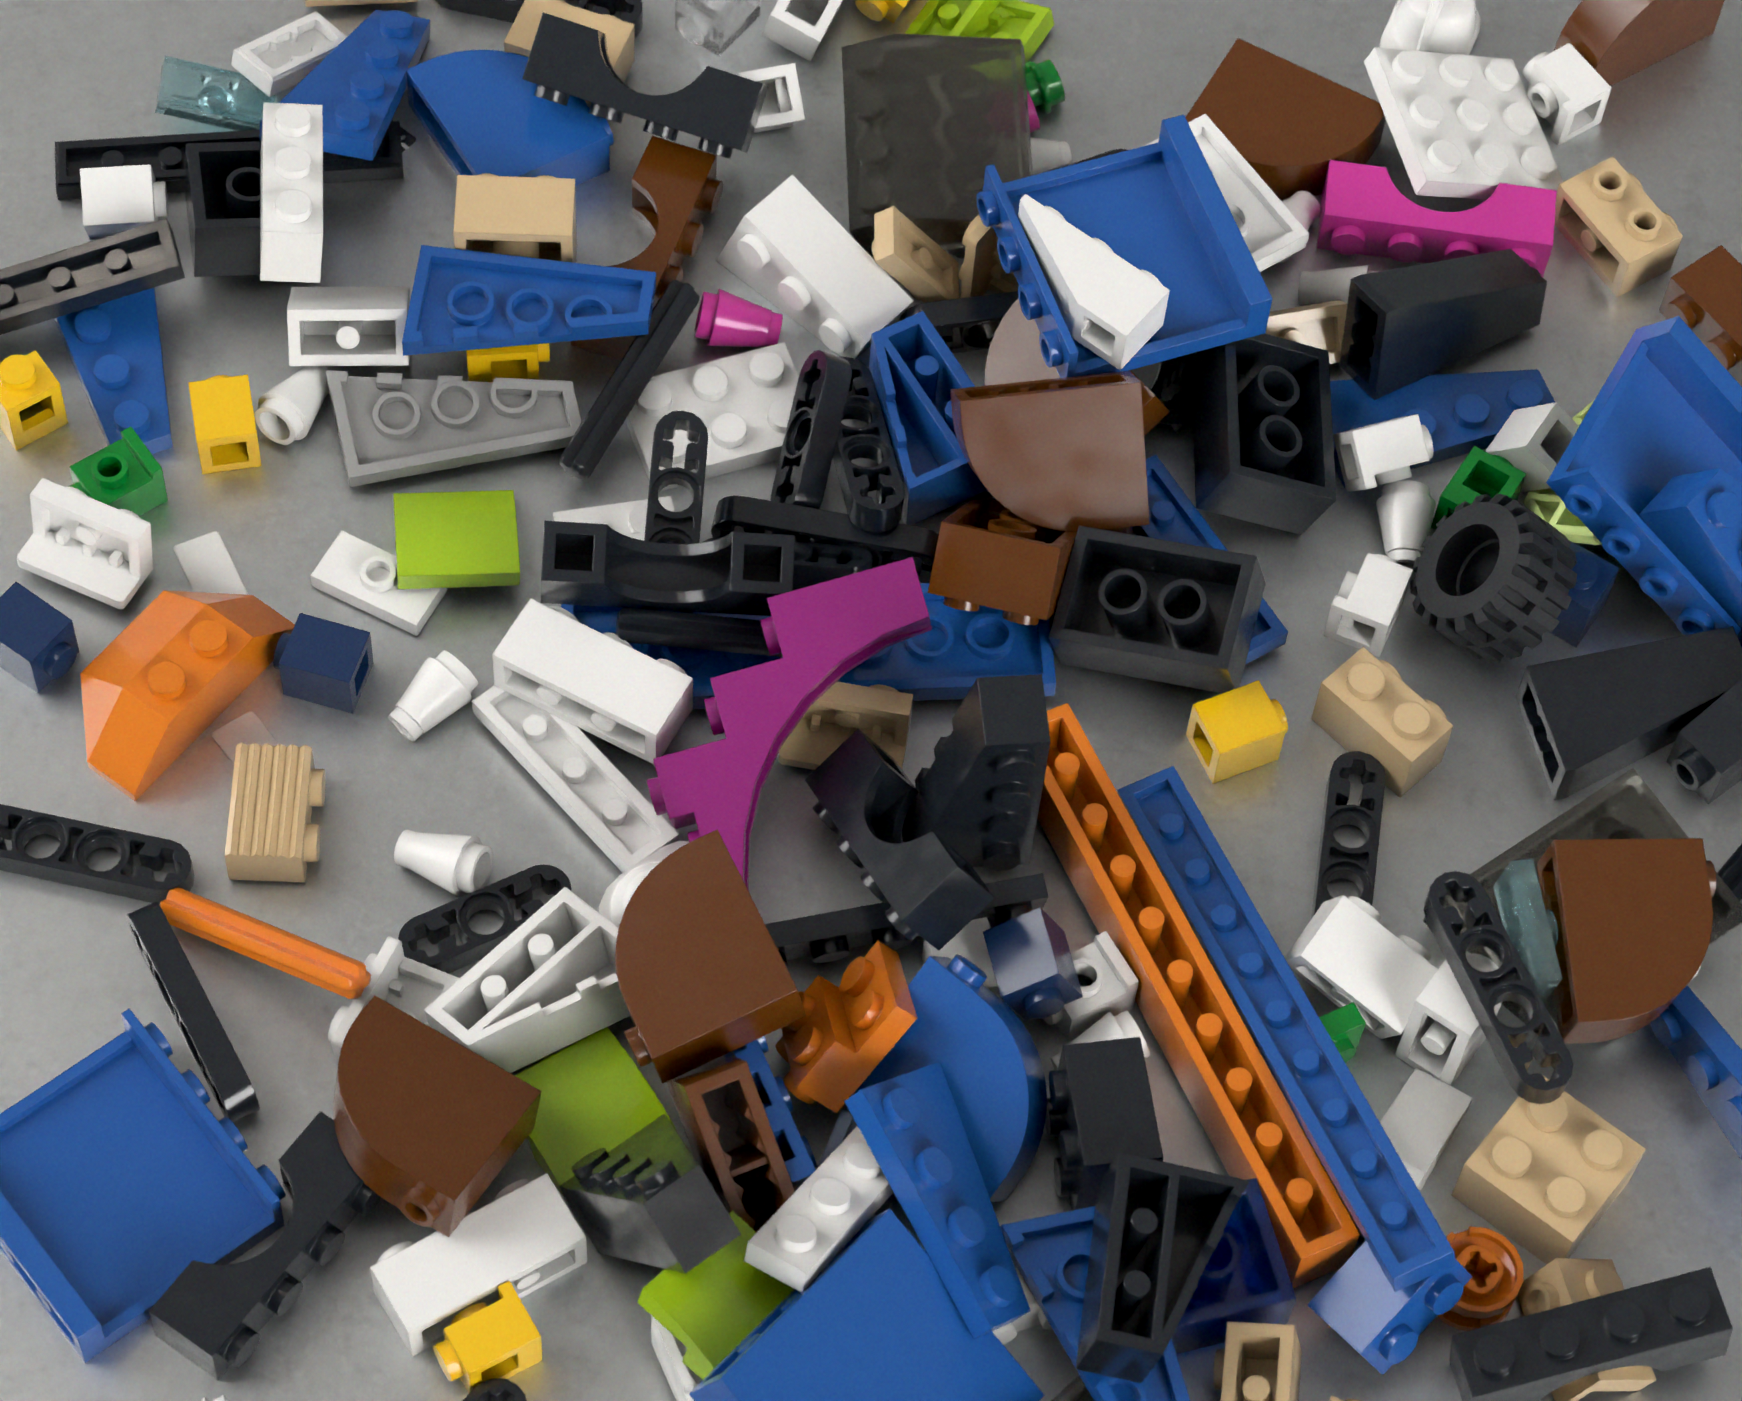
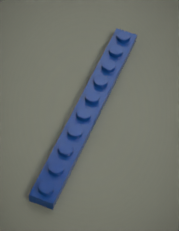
[1117,766,1456,1292]

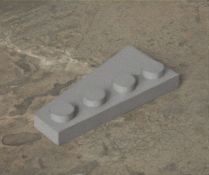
[326,370,582,487]

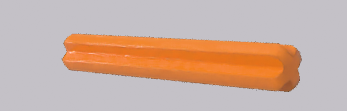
[160,888,371,999]

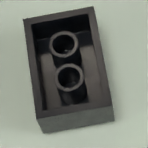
[1191,333,1336,535]
[1049,526,1265,693]

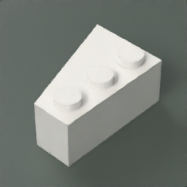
[716,175,914,359]
[424,887,630,1073]

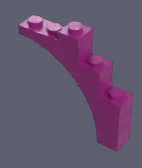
[647,557,932,891]

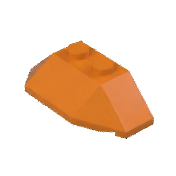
[80,590,295,801]

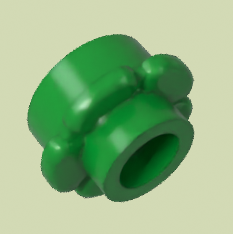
[1018,59,1065,114]

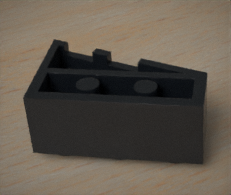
[1075,1152,1249,1383]

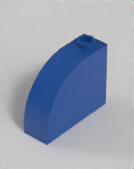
[406,50,614,186]
[854,954,1047,1202]

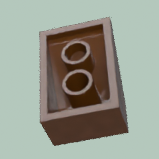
[928,495,1077,625]

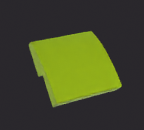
[898,0,1055,97]
[393,490,520,589]
[514,1027,677,1198]
[637,1210,794,1380]

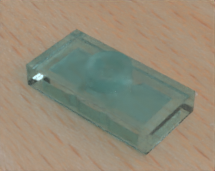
[155,56,276,131]
[1493,858,1562,1001]

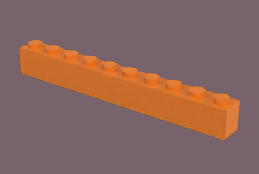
[1037,703,1360,1290]

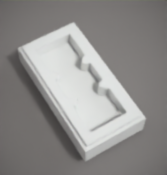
[231,11,347,97]
[310,530,448,636]

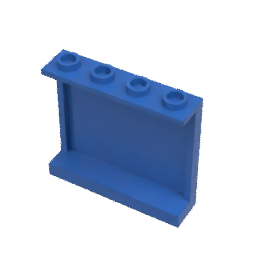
[976,114,1273,378]
[1546,316,1742,635]
[0,1008,286,1363]
[689,1209,1045,1401]

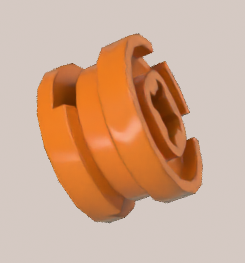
[1437,1226,1524,1331]

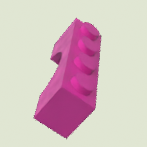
[1316,160,1557,277]

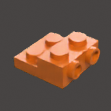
[775,941,917,1113]

